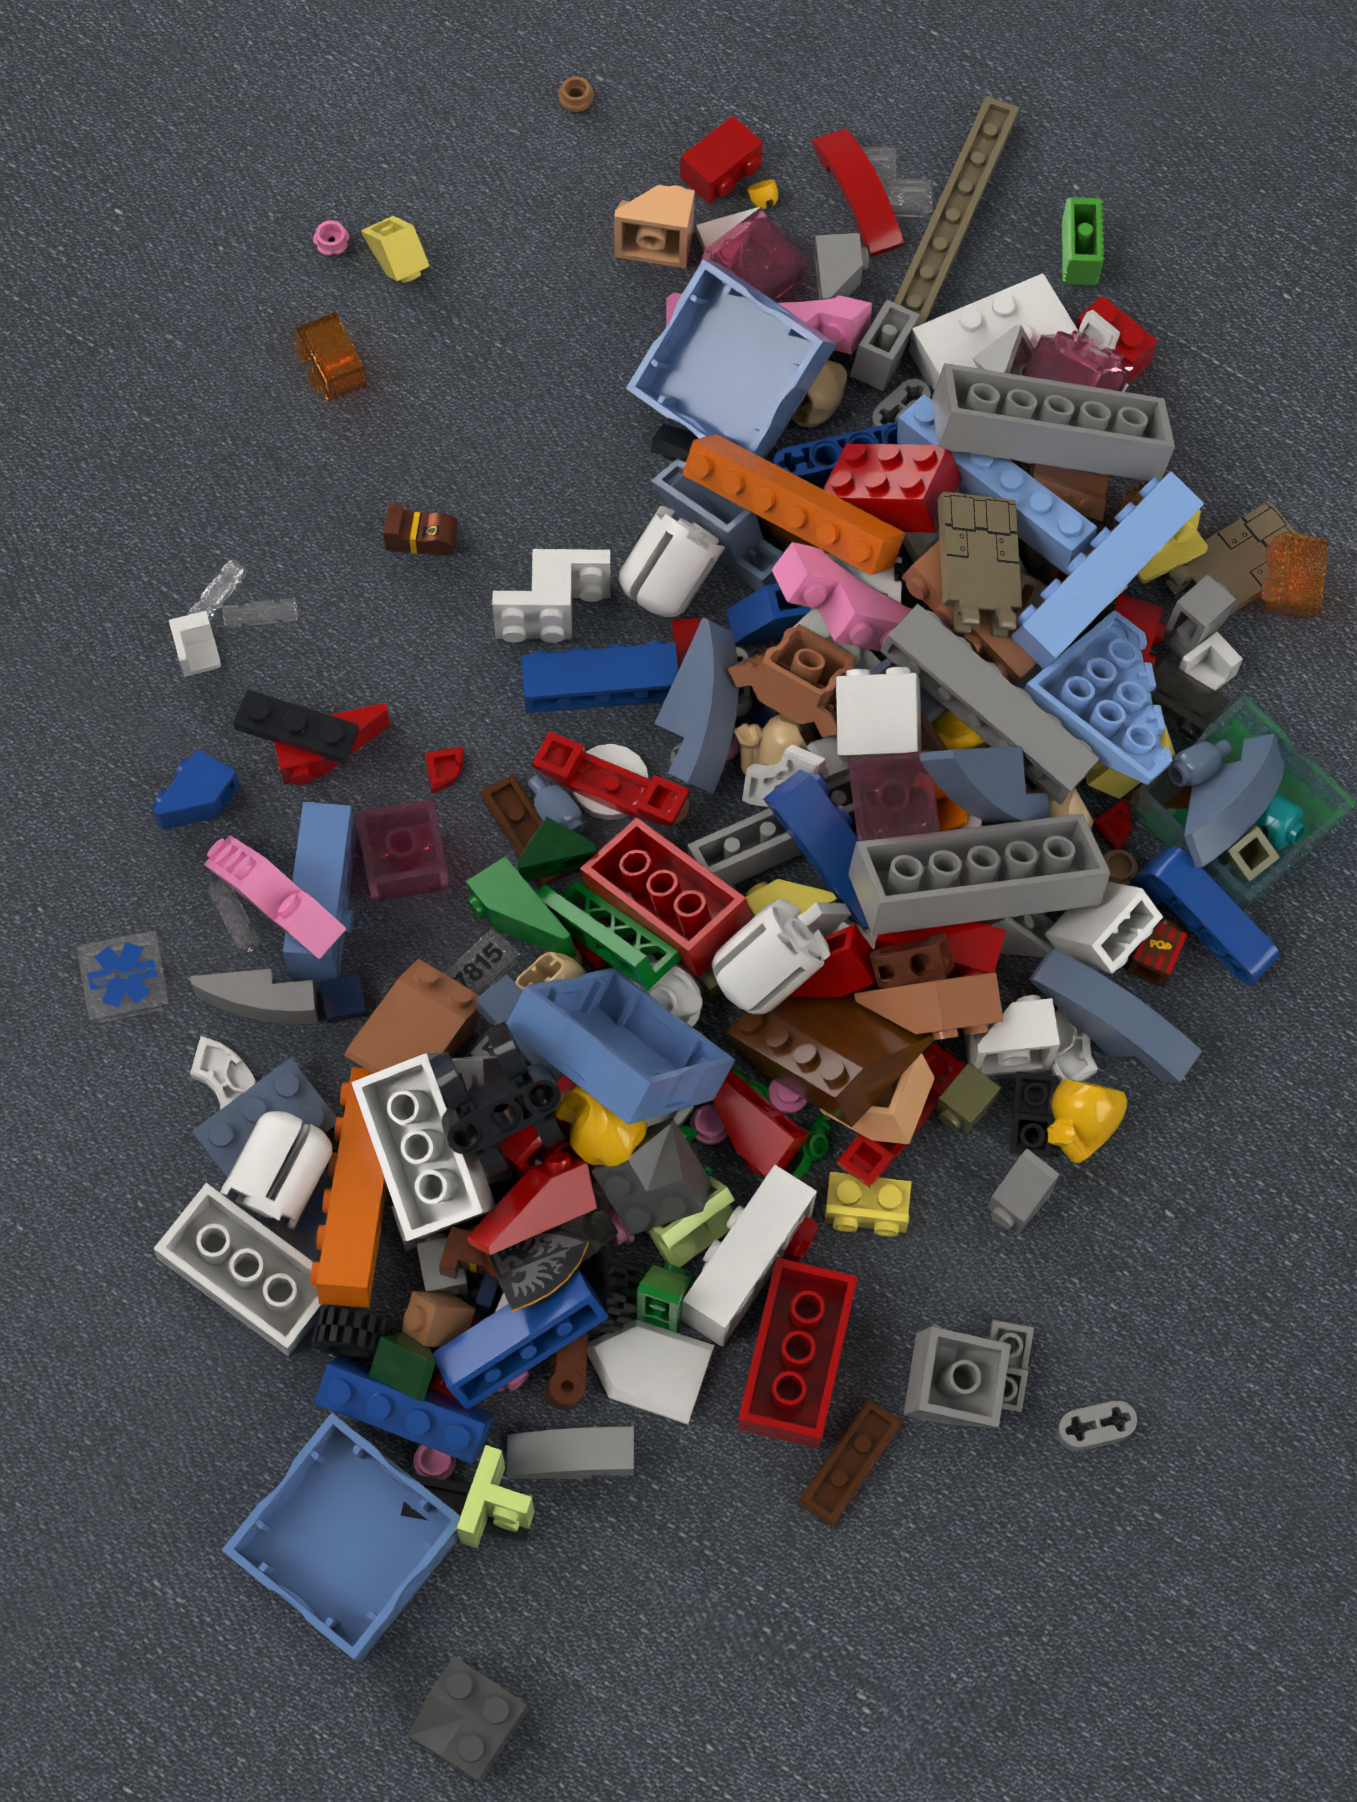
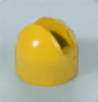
[747,179,778,210]

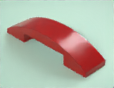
[812,129,904,258]
[532,731,690,826]
[837,1042,966,1188]

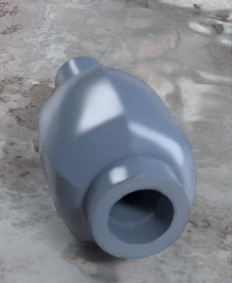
[1168,740,1232,787]
[528,774,585,834]

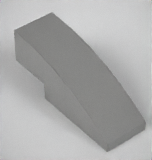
[190,969,318,1024]
[507,1426,634,1479]

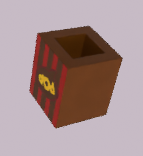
[1127,920,1188,988]

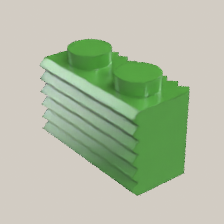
[1062,197,1105,285]

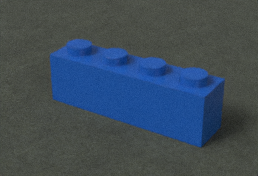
[521,641,678,714]
[763,769,868,928]
[432,1267,609,1410]
[314,1355,495,1464]

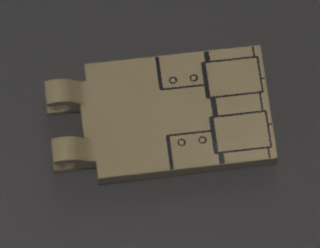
[937,491,1022,638]
[1164,500,1316,616]

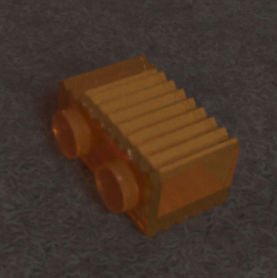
[292,311,367,402]
[1261,532,1329,619]

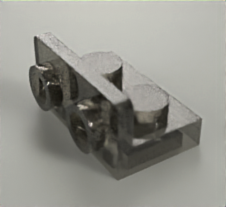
[1150,660,1230,741]

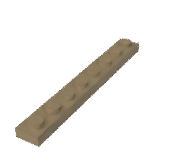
[894,96,1020,342]

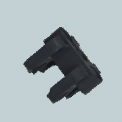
[429,1021,565,1178]

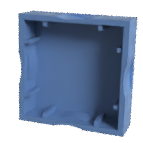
[626,259,837,460]
[506,968,735,1125]
[222,1413,461,1662]

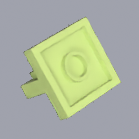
[645,1176,735,1267]
[457,1445,534,1548]

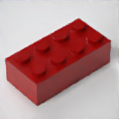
[580,817,753,978]
[737,1257,858,1449]

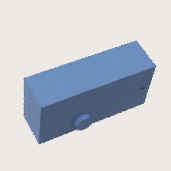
[283,802,358,982]

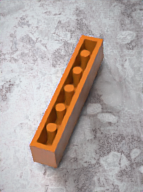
[682,434,905,575]
[310,1067,388,1308]

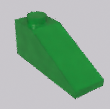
[466,856,576,959]
[637,1264,693,1333]

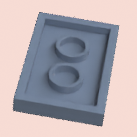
[192,1058,337,1179]

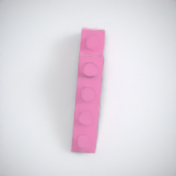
[666,292,872,354]
[772,542,957,652]
[204,835,347,959]

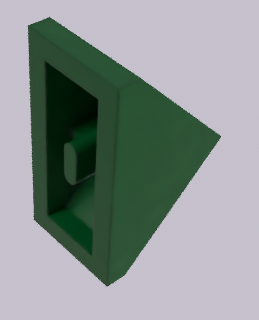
[517,817,597,881]
[369,1333,436,1401]

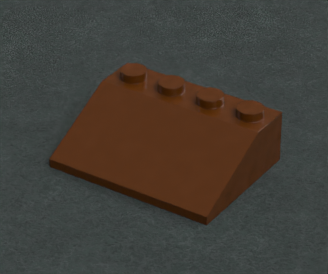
[726,992,934,1127]

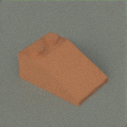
[344,958,481,1073]
[854,973,1003,1040]

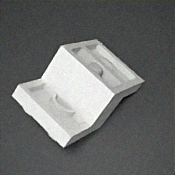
[492,549,611,643]

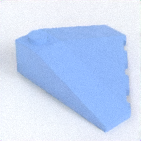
[1024,610,1173,785]

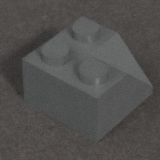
[591,1118,712,1235]
[407,1656,528,1785]

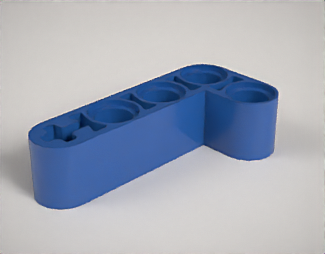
[773,422,898,487]
[1130,846,1280,985]

